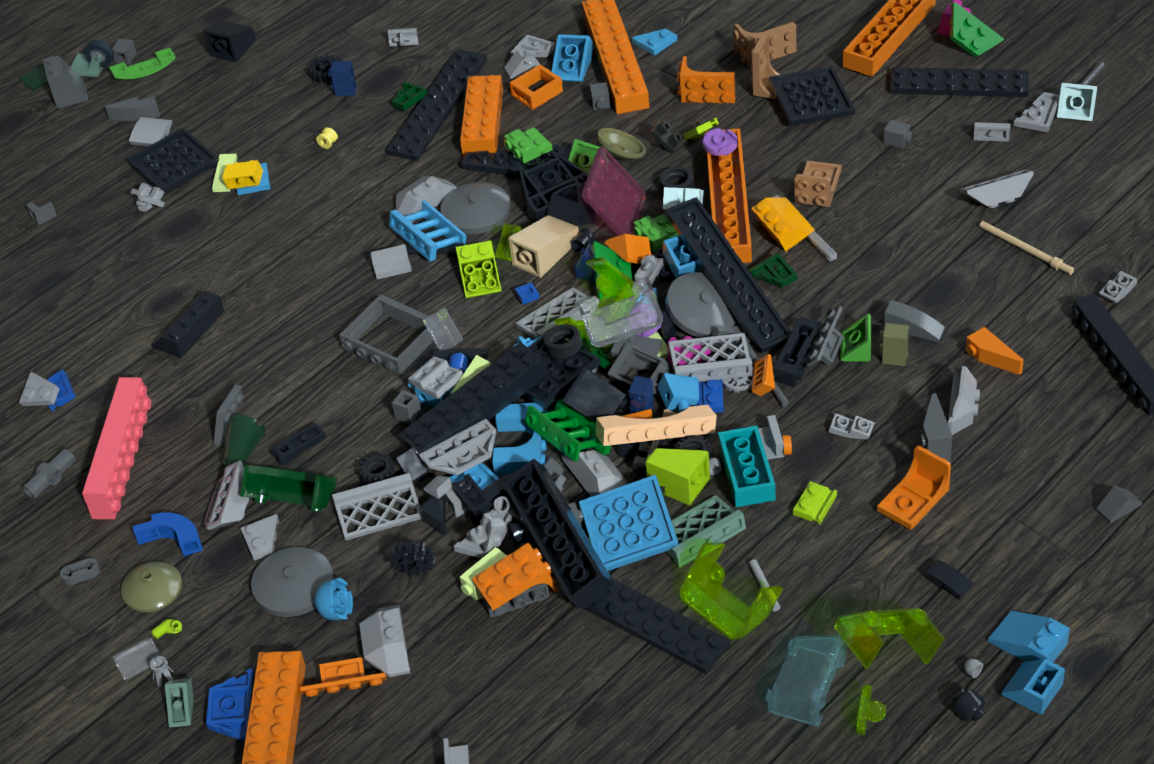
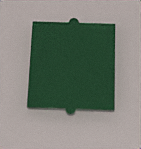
[19,65,48,91]

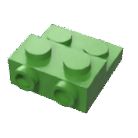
[504,127,553,164]
[633,214,679,252]

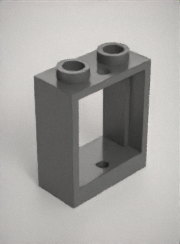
[608,342,670,394]

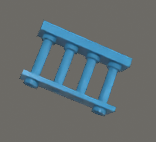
[389,200,466,261]

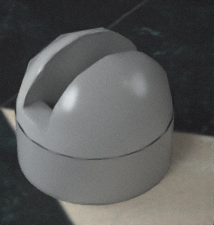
[709,458,722,475]
[494,496,511,513]
[964,658,983,678]

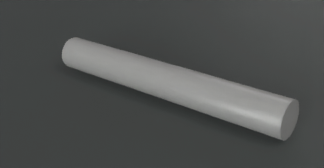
[749,559,781,611]

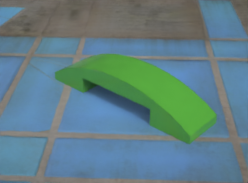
[109,48,175,79]

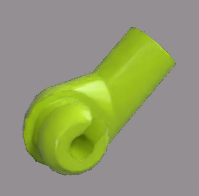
[151,619,182,639]

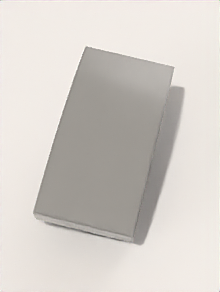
[1099,271,1137,303]
[829,413,875,439]

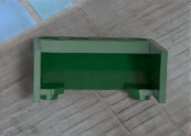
[240,465,337,512]

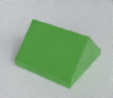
[568,139,608,182]
[841,314,871,361]

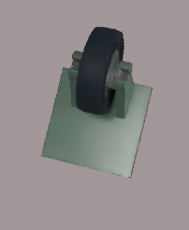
[71,40,114,77]

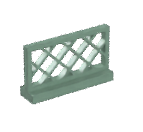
[666,495,746,568]

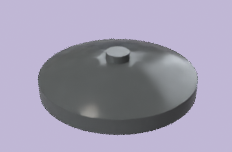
[441,182,511,234]
[665,272,737,338]
[251,547,334,617]

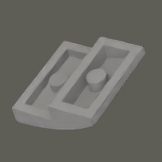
[129,117,172,146]
[408,356,463,399]

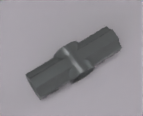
[22,449,76,499]

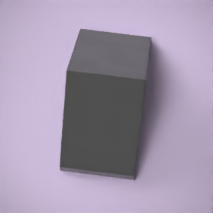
[1096,486,1142,524]

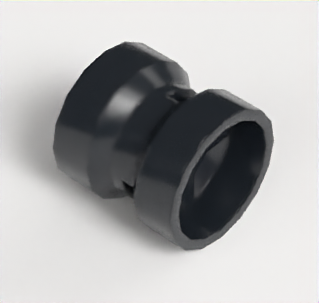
[571,229,596,253]
[509,520,533,543]

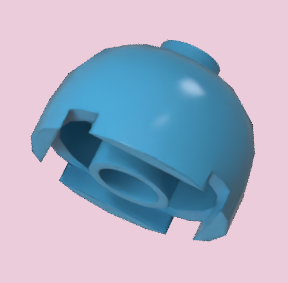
[314,578,353,620]

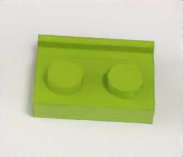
[682,118,719,141]
[793,481,837,524]

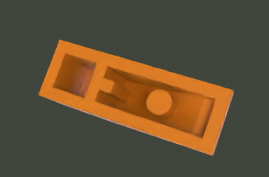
[966,327,1023,375]

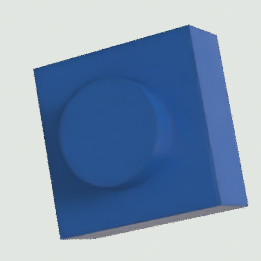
[515,282,540,305]

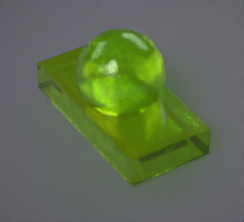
[495,223,522,262]
[856,685,886,735]

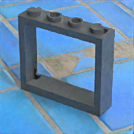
[339,294,441,375]

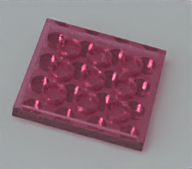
[581,146,647,236]

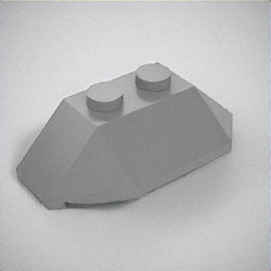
[960,169,1034,208]
[396,176,457,223]
[948,365,980,435]
[419,419,496,475]
[562,450,627,497]
[203,461,249,530]
[359,604,410,677]

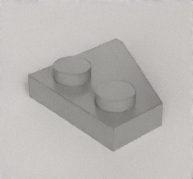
[511,35,555,58]
[19,372,59,406]
[241,514,279,561]

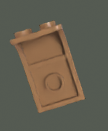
[732,22,796,68]
[750,32,781,99]
[795,161,842,207]

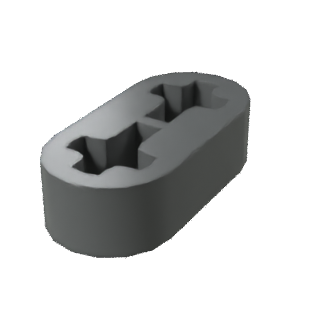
[60,558,100,585]

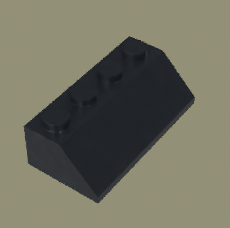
[152,290,224,358]

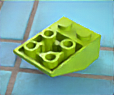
[456,241,502,298]

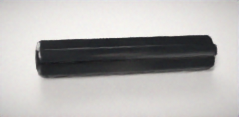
[432,348,488,361]

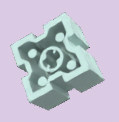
[663,187,704,209]

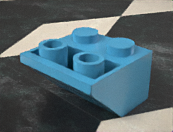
[1001,659,1065,715]

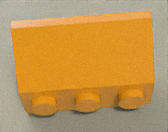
[752,198,815,252]

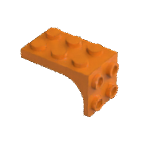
[677,56,736,103]
[877,446,951,530]
[472,543,558,611]

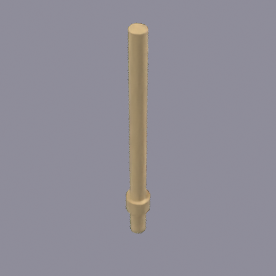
[980,221,1074,275]

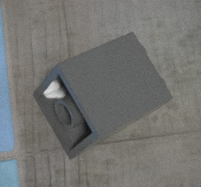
[43,55,89,109]

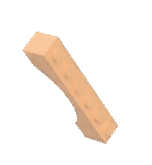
[596,405,717,446]

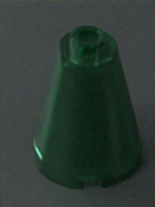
[223,414,266,467]

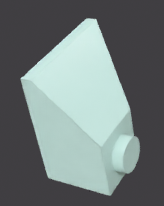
[1057,83,1097,121]

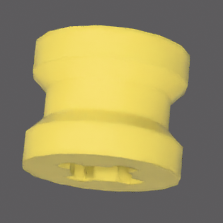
[316,127,338,149]

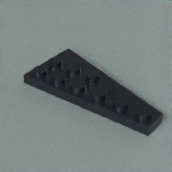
[461,143,573,176]

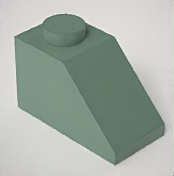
[165,678,194,727]

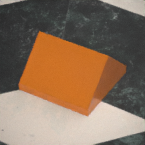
[605,234,651,264]

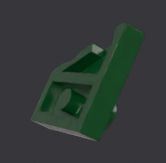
[392,81,427,111]
[748,253,798,288]
[582,336,613,371]

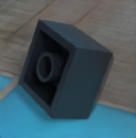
[547,179,599,226]

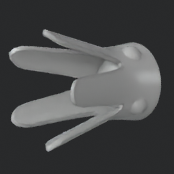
[150,656,174,687]

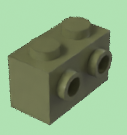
[879,323,909,366]

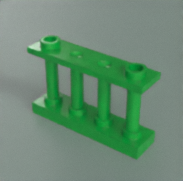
[524,399,612,462]

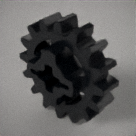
[308,55,343,82]
[390,540,435,576]

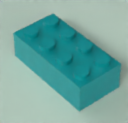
[718,426,776,507]

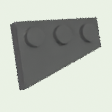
[214,385,244,446]

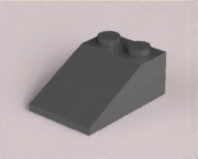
[920,393,952,463]

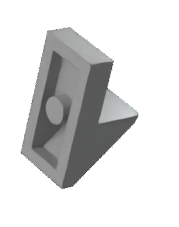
[504,50,540,79]

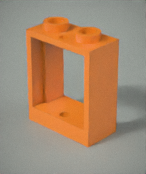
[510,65,563,110]

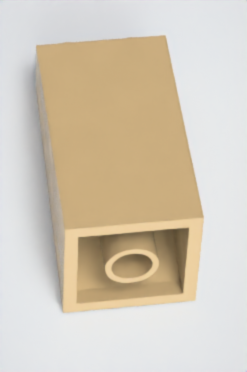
[509,215,579,278]

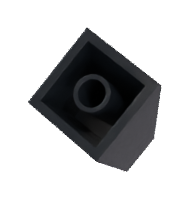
[203,21,256,62]
[562,368,628,422]

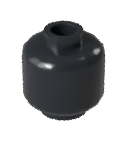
[952,688,986,722]

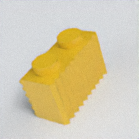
[222,160,263,190]

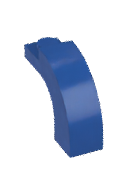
[133,513,203,556]

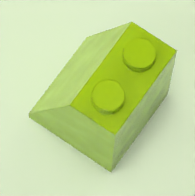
[645,448,710,506]

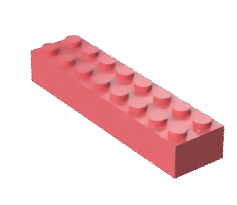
[82,377,151,519]

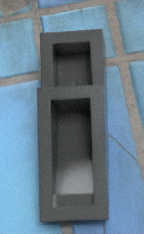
[105,96,160,121]
[884,300,945,342]

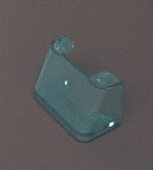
[765,635,847,727]

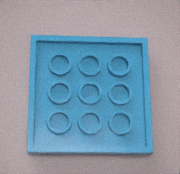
[579,475,679,571]

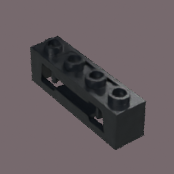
[773,317,822,387]

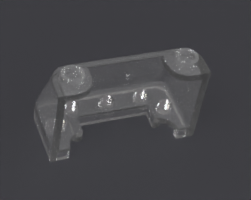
[576,276,663,347]

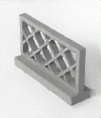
[516,287,602,339]
[669,333,752,382]
[333,473,421,541]

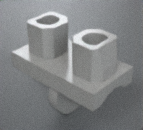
[388,28,418,46]
[131,182,165,212]
[635,255,665,288]
[470,513,505,554]

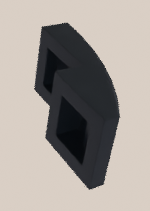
[925,560,974,600]

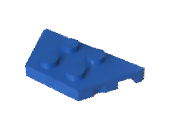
[206,668,255,742]

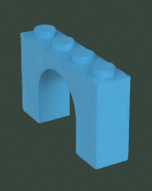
[493,403,547,476]

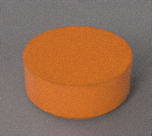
[782,435,792,455]

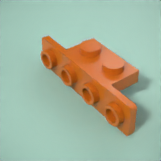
[299,657,387,697]

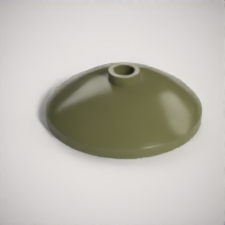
[597,128,646,160]
[121,561,182,612]

